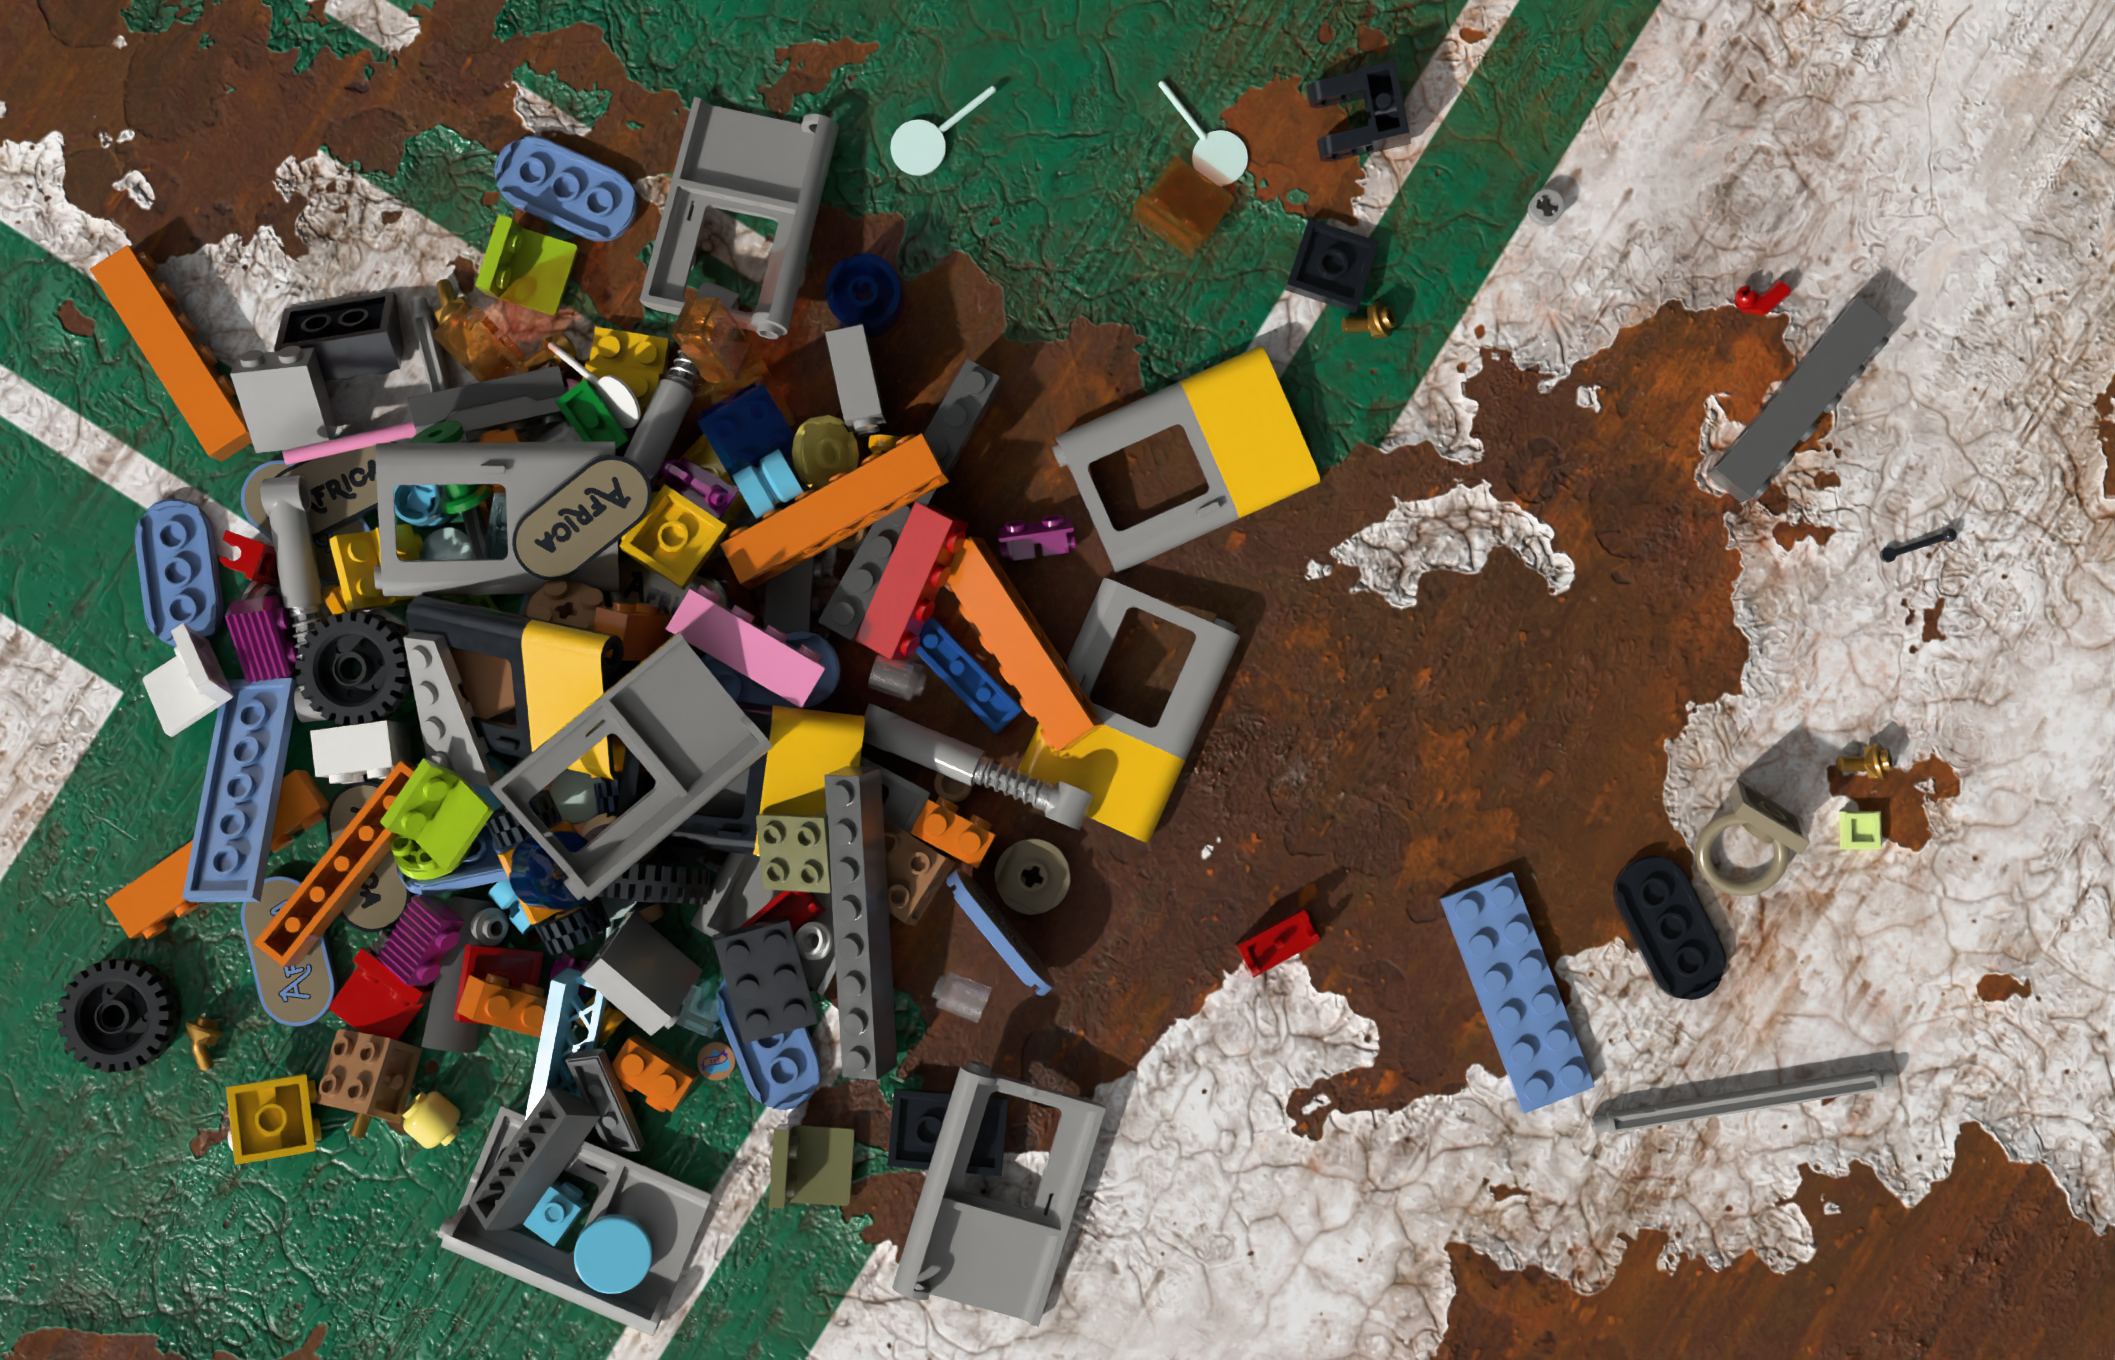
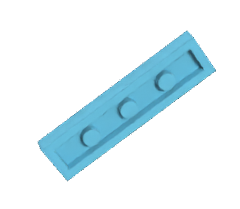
[525,968,606,1120]

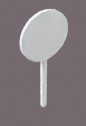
[548,342,641,428]

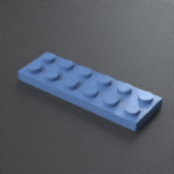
[182,678,298,902]
[1439,872,1595,1114]

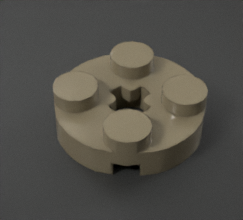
[995,839,1070,915]

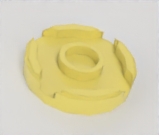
[792,415,859,491]

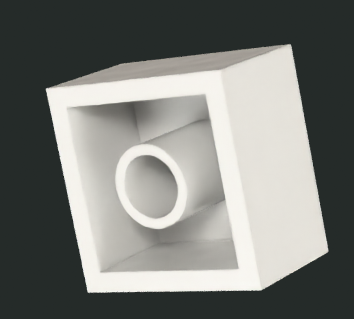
[310,720,413,784]

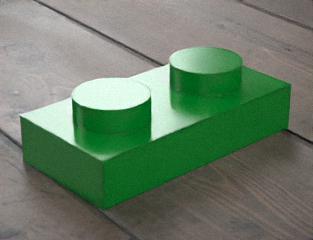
[555,379,631,454]

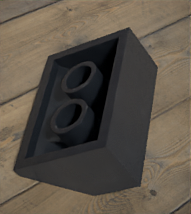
[274,291,404,381]

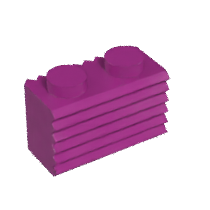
[225,595,300,683]
[377,895,465,986]

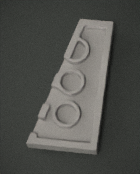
[403,632,500,787]

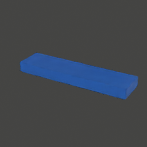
[915,616,1023,735]

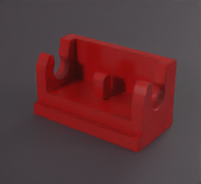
[219,530,280,588]
[739,891,826,936]
[1235,908,1320,978]

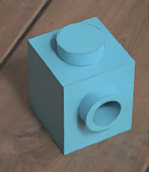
[523,1180,589,1246]

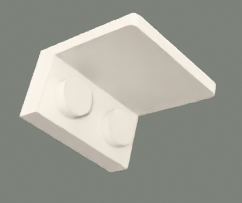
[143,623,234,737]

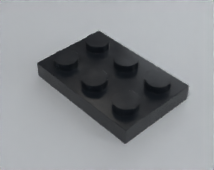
[713,915,818,1044]
[887,1088,1008,1176]

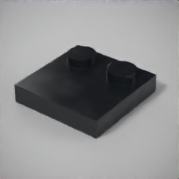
[1285,218,1379,313]

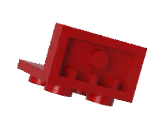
[329,947,433,1041]

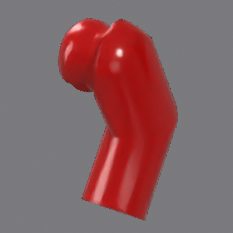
[1734,280,1791,315]

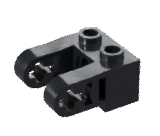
[1306,60,1411,162]

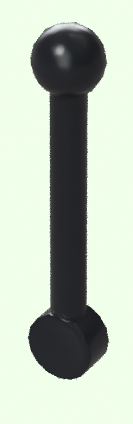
[1880,528,1957,563]

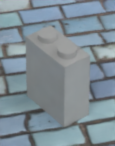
[825,324,887,437]
[230,346,338,453]
[580,911,703,1036]

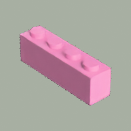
[666,585,825,708]

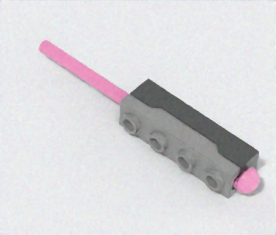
[282,365,579,465]

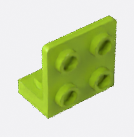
[475,214,579,316]
[380,758,493,873]

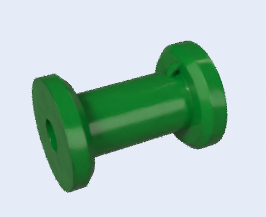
[410,421,491,514]

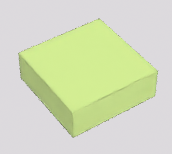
[1839,811,1882,849]

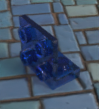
[696,378,795,486]

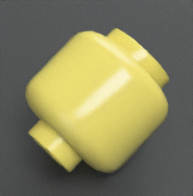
[401,1091,461,1149]

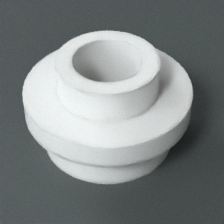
[795,922,832,960]

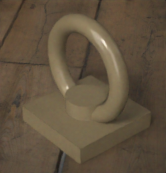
[1695,779,1810,896]

